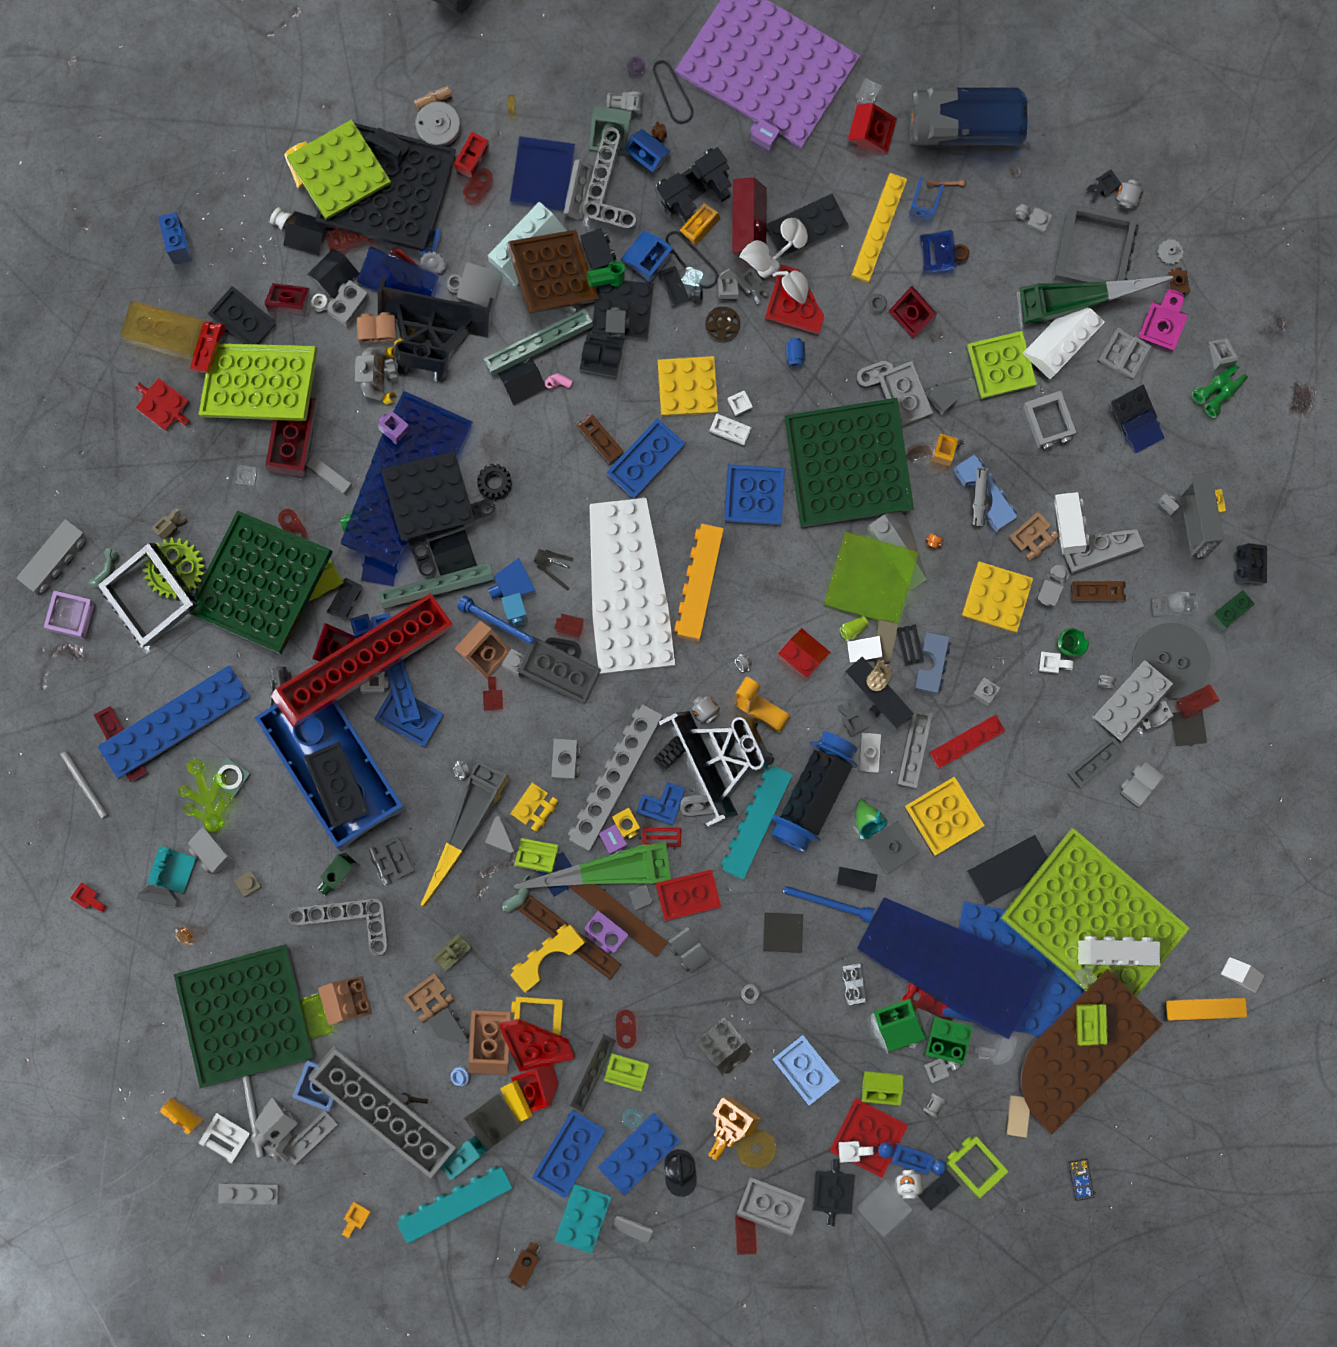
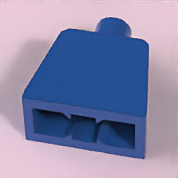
[488,558,536,599]

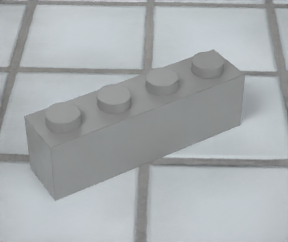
[16,519,86,595]

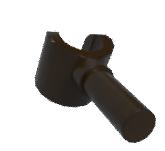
[401,1093,428,1105]

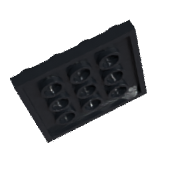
[381,451,475,542]

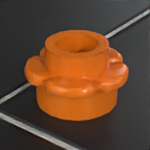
[926,533,944,549]

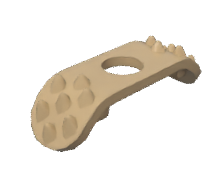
[867,660,893,691]

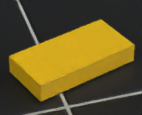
[500,1080,533,1124]

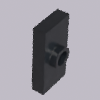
[918,1170,960,1211]

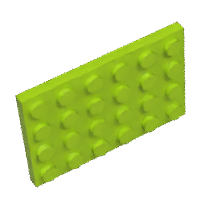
[199,344,318,421]

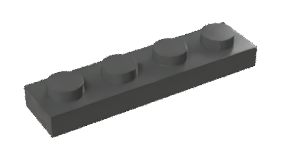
[565,1032,616,1112]

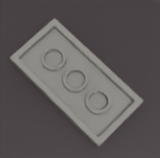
[1093,660,1174,743]

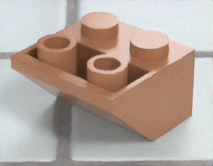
[318,976,372,1026]

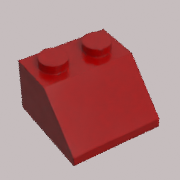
[848,103,897,153]
[777,628,831,681]

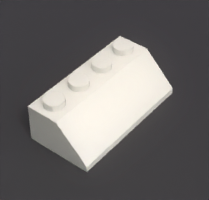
[1023,308,1105,379]

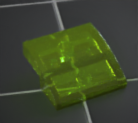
[300,993,333,1039]

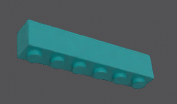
[721,765,793,881]
[397,1166,513,1244]

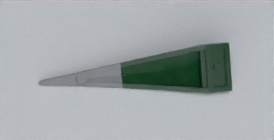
[1019,276,1174,324]

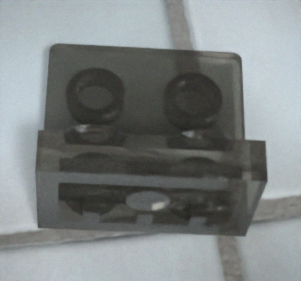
[464,1094,522,1150]

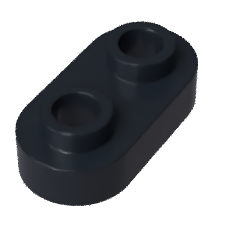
[545,637,581,658]

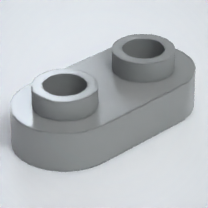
[857,361,894,387]
[680,794,714,816]

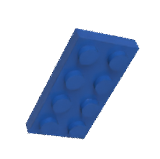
[606,418,685,499]
[532,1110,606,1198]
[598,1113,681,1196]

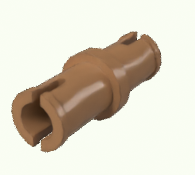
[414,85,452,112]

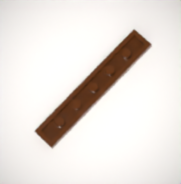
[567,884,668,957]
[518,894,622,980]

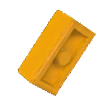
[680,203,720,245]

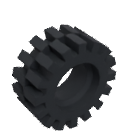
[477,464,512,500]
[653,735,685,771]

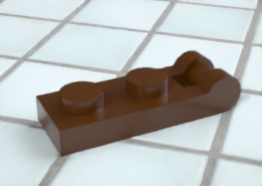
[575,412,624,464]
[1072,581,1126,602]

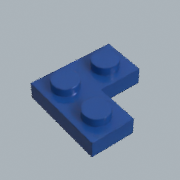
[636,782,685,825]

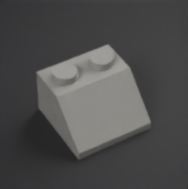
[188,827,233,874]

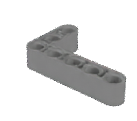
[583,127,637,229]
[288,899,389,956]

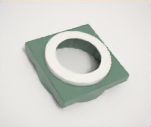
[210,758,250,797]

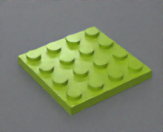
[287,119,391,220]

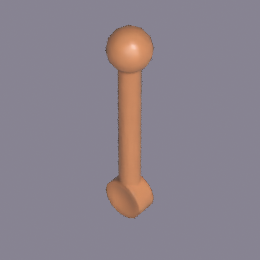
[927,179,966,188]

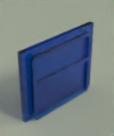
[510,136,575,209]

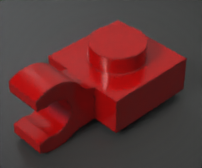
[70,882,107,913]

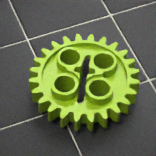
[143,538,206,600]

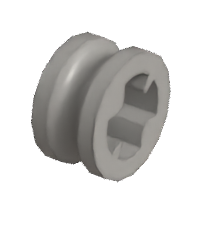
[1098,675,1117,689]

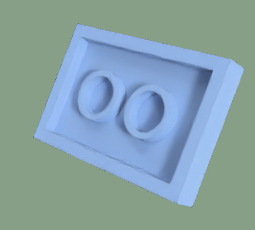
[772,1035,839,1105]

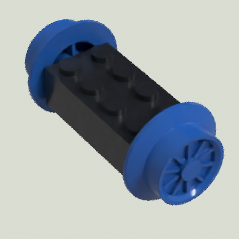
[771,731,858,852]

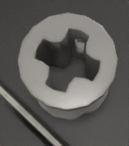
[923,1093,947,1119]

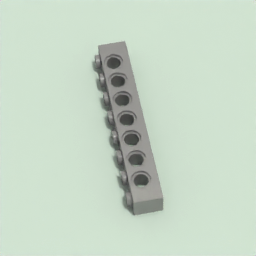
[568,704,663,852]

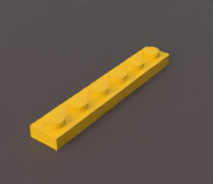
[851,173,907,283]

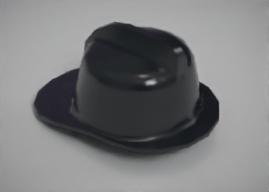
[664,1149,697,1197]

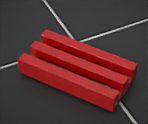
[642,827,681,847]

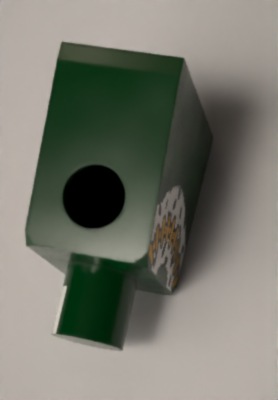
[317,853,360,896]

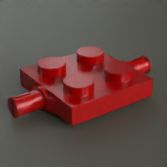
[135,378,190,431]

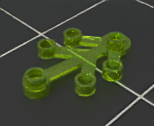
[178,759,232,832]

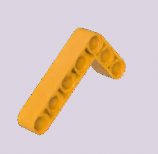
[734,677,791,733]

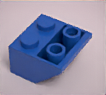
[620,231,673,282]

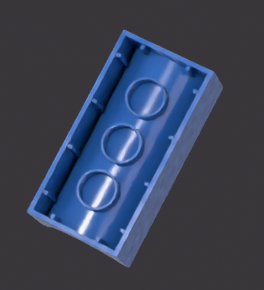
[254,701,407,852]

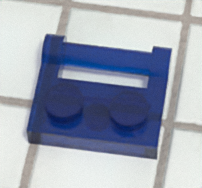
[919,230,957,273]

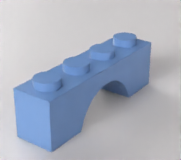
[954,455,1017,533]

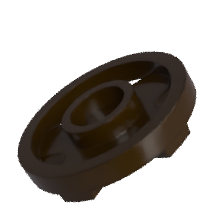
[705,306,741,342]

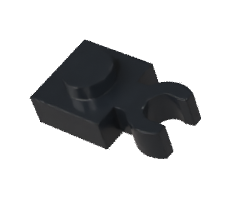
[1086,169,1121,200]

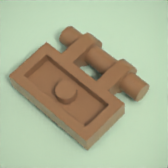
[1009,511,1059,561]
[403,973,454,1023]

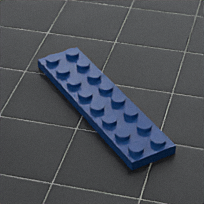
[97,665,250,780]

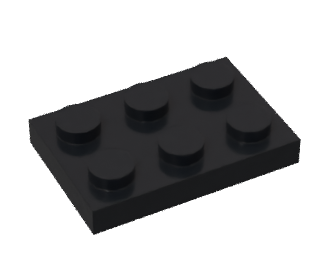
[208,286,276,345]

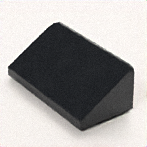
[836,867,878,894]

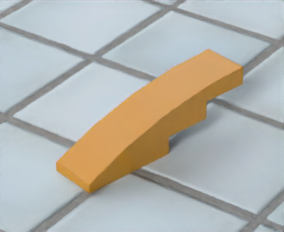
[1166,998,1247,1021]

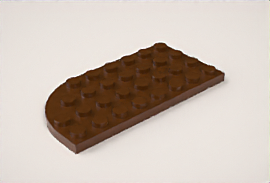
[1020,968,1163,1134]

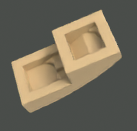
[1006,1096,1030,1138]

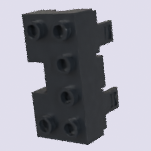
[655,147,732,223]

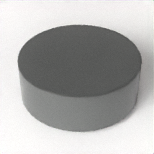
[868,294,887,314]

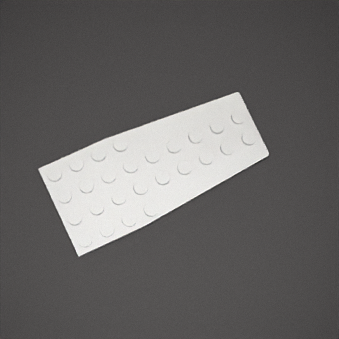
[590,498,675,675]

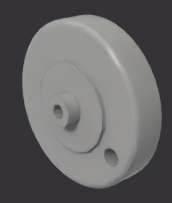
[416,102,461,146]

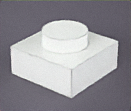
[727,390,753,417]

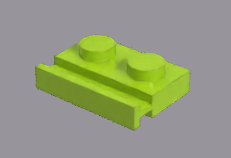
[514,838,559,873]
[1076,1004,1107,1045]
[604,1053,649,1092]

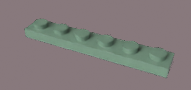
[483,309,594,376]
[379,563,494,609]

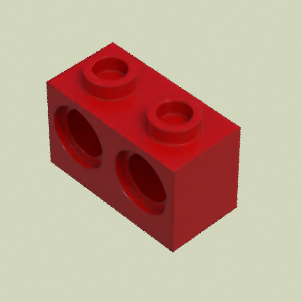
[454,131,489,179]

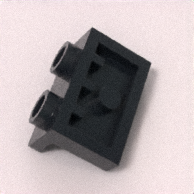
[1236,543,1267,584]

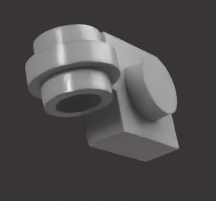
[1015,204,1052,233]
[924,1059,962,1083]

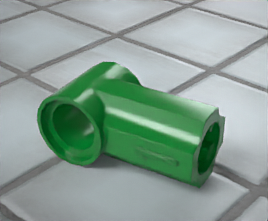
[587,261,625,287]

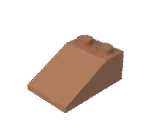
[468,1010,511,1075]

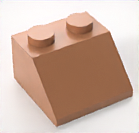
[455,621,511,679]

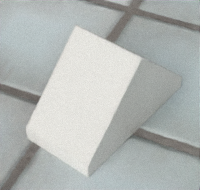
[1221,957,1264,993]

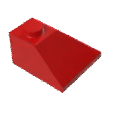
[511,1064,558,1112]

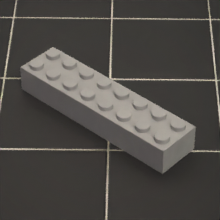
[308,1046,456,1178]

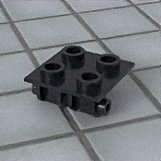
[1109,384,1158,435]

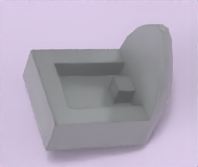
[717,269,739,299]

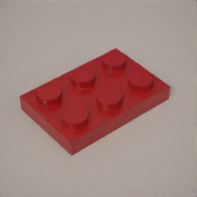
[656,869,721,921]

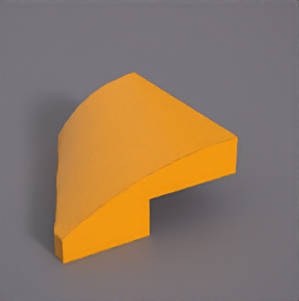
[160,1097,204,1135]

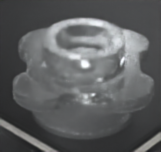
[1074,965,1097,988]

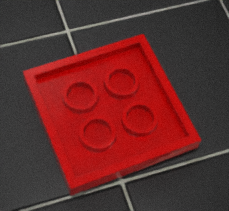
[829,1098,908,1178]

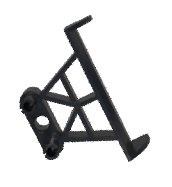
[378,275,494,383]
[658,711,774,827]

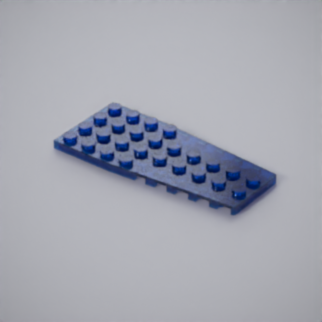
[341,391,473,567]
[857,898,1045,1040]

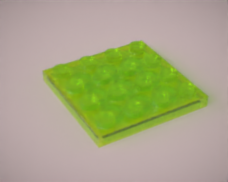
[824,531,919,623]

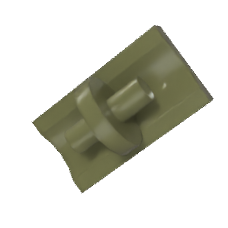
[433,934,471,972]

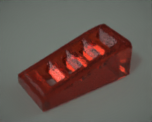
[325,229,368,251]

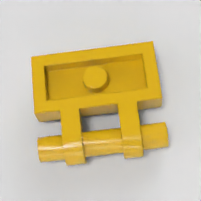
[510,782,559,833]

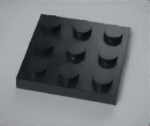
[591,280,654,340]

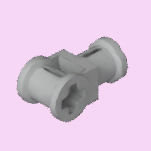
[606,92,644,115]

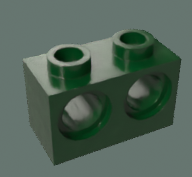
[1210,590,1255,631]

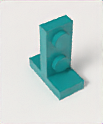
[440,1133,492,1181]

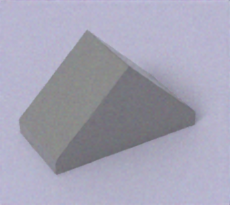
[1209,338,1238,370]
[485,816,515,854]

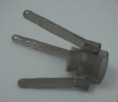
[534,549,574,590]

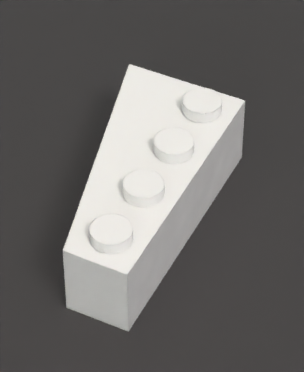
[1078,937,1160,965]

